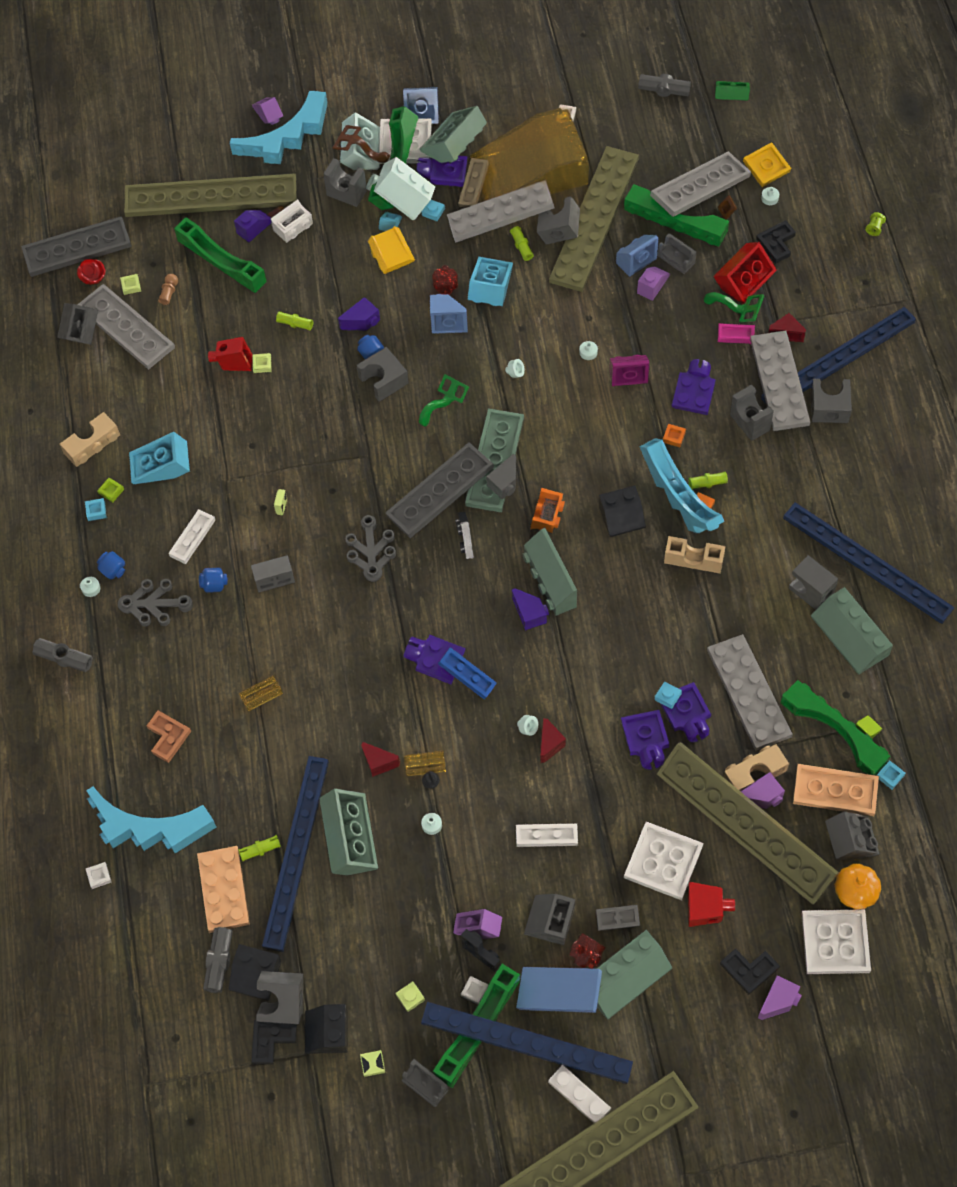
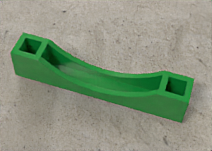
[368,106,418,210]
[624,184,729,247]
[174,217,266,293]
[780,680,890,776]
[433,964,520,1088]

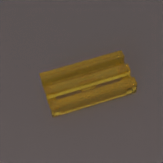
[239,675,283,711]
[404,751,446,776]

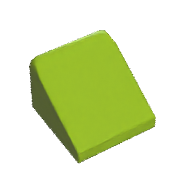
[855,715,882,738]

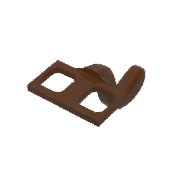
[332,125,390,163]

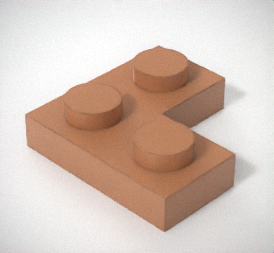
[147,711,191,763]

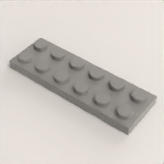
[650,151,751,217]
[447,180,555,243]
[78,284,175,370]
[750,331,810,431]
[707,634,793,751]

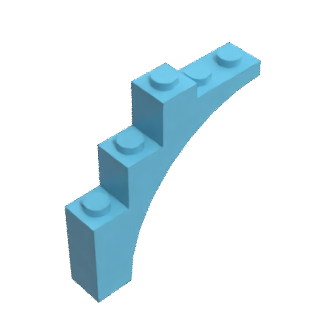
[230,91,327,164]
[639,438,724,533]
[86,786,216,853]

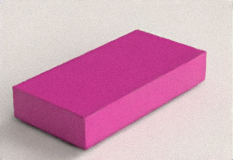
[718,324,755,344]

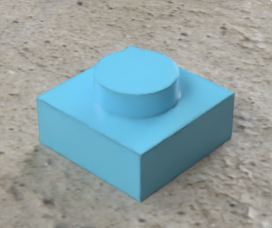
[421,200,445,221]
[85,498,107,521]
[655,682,682,709]
[877,760,906,790]

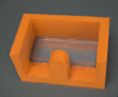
[530,488,565,533]

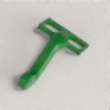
[704,292,764,323]
[419,374,469,427]

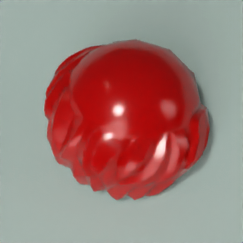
[77,259,106,285]

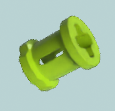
[865,212,886,236]

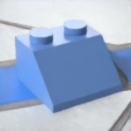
[403,87,439,124]
[616,235,658,277]
[430,294,468,333]

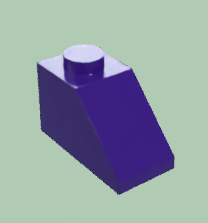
[234,210,272,242]
[338,297,380,330]
[512,588,549,630]

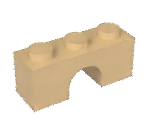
[60,412,120,467]
[664,536,725,574]
[723,744,789,792]

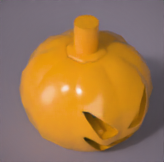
[834,864,881,910]

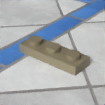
[458,158,489,208]

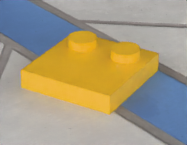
[743,142,791,187]

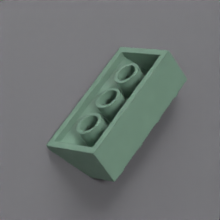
[420,106,487,163]
[522,528,577,616]
[811,587,893,675]
[319,789,378,875]
[597,930,672,1020]

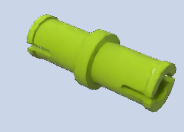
[510,226,534,261]
[276,311,313,331]
[688,472,728,489]
[238,835,281,862]

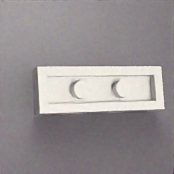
[169,509,215,564]
[516,824,578,847]
[548,1065,611,1123]

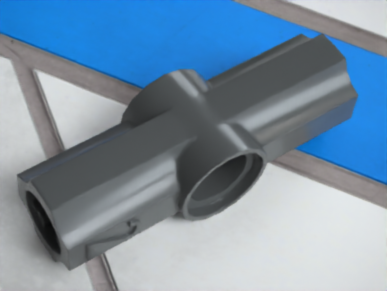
[638,74,691,97]
[32,638,93,672]
[203,927,233,993]

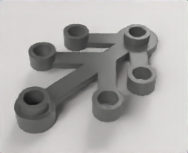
[345,515,396,582]
[118,579,193,626]

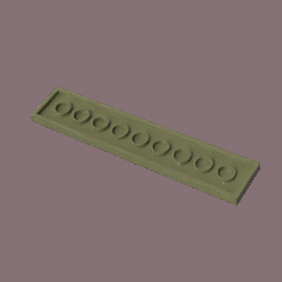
[549,146,639,292]
[124,174,297,217]
[657,742,839,905]
[499,1071,699,1187]

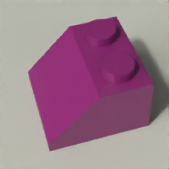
[609,355,649,386]

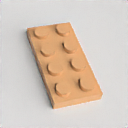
[793,764,879,816]
[197,846,250,933]

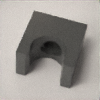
[323,158,367,207]
[537,196,580,245]
[357,347,409,402]
[810,379,852,423]
[730,385,774,441]
[789,555,838,610]
[256,971,303,1024]

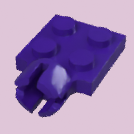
[416,156,468,187]
[672,359,716,415]
[404,635,466,685]
[660,682,711,742]
[621,710,669,770]

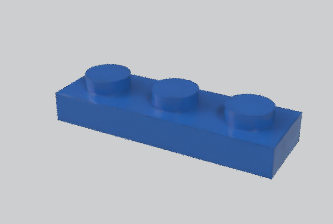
[438,647,497,699]

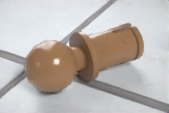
[158,273,178,305]

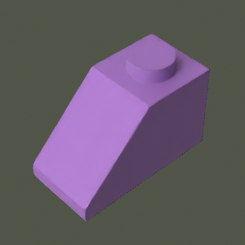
[252,97,283,125]
[637,266,670,301]
[741,772,785,809]
[453,909,502,939]
[758,975,802,1020]

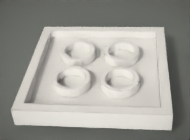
[379,118,432,164]
[624,822,703,900]
[801,910,871,974]

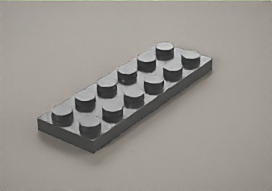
[21,216,132,277]
[385,442,494,538]

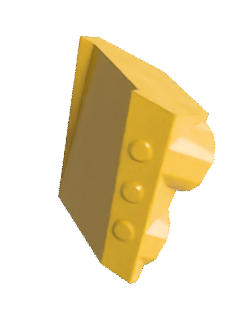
[368,226,415,274]

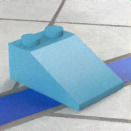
[468,257,513,306]
[129,432,190,484]

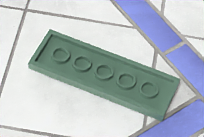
[465,408,524,512]

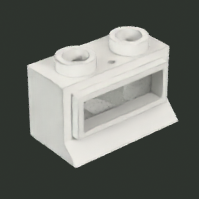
[271,199,313,243]

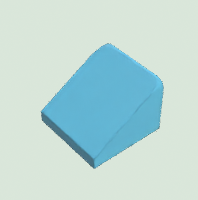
[379,212,402,231]

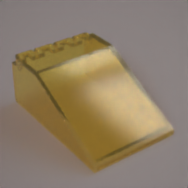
[470,108,589,201]

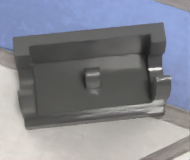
[657,233,696,274]
[251,555,295,593]
[595,905,640,931]
[402,1059,449,1107]

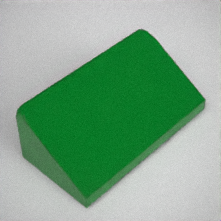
[715,81,750,100]

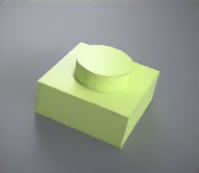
[396,982,425,1012]

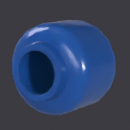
[357,335,384,360]
[97,551,126,579]
[199,567,227,593]

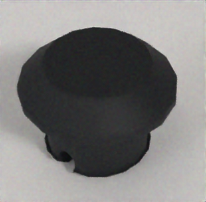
[422,771,440,789]

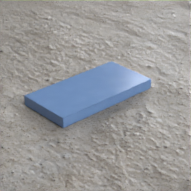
[516,967,602,1013]

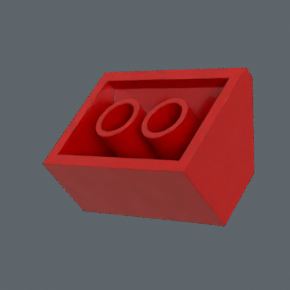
[713,242,777,304]

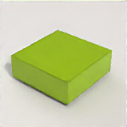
[97,478,124,503]

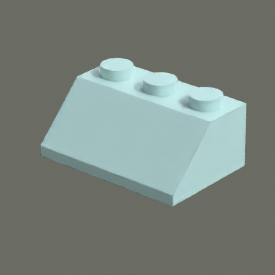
[340,112,380,170]
[374,157,435,220]

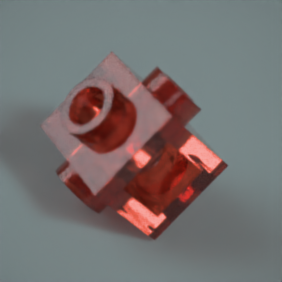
[432,265,458,295]
[569,933,606,969]

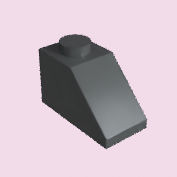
[486,454,516,500]

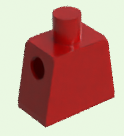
[208,337,253,371]
[688,882,735,927]

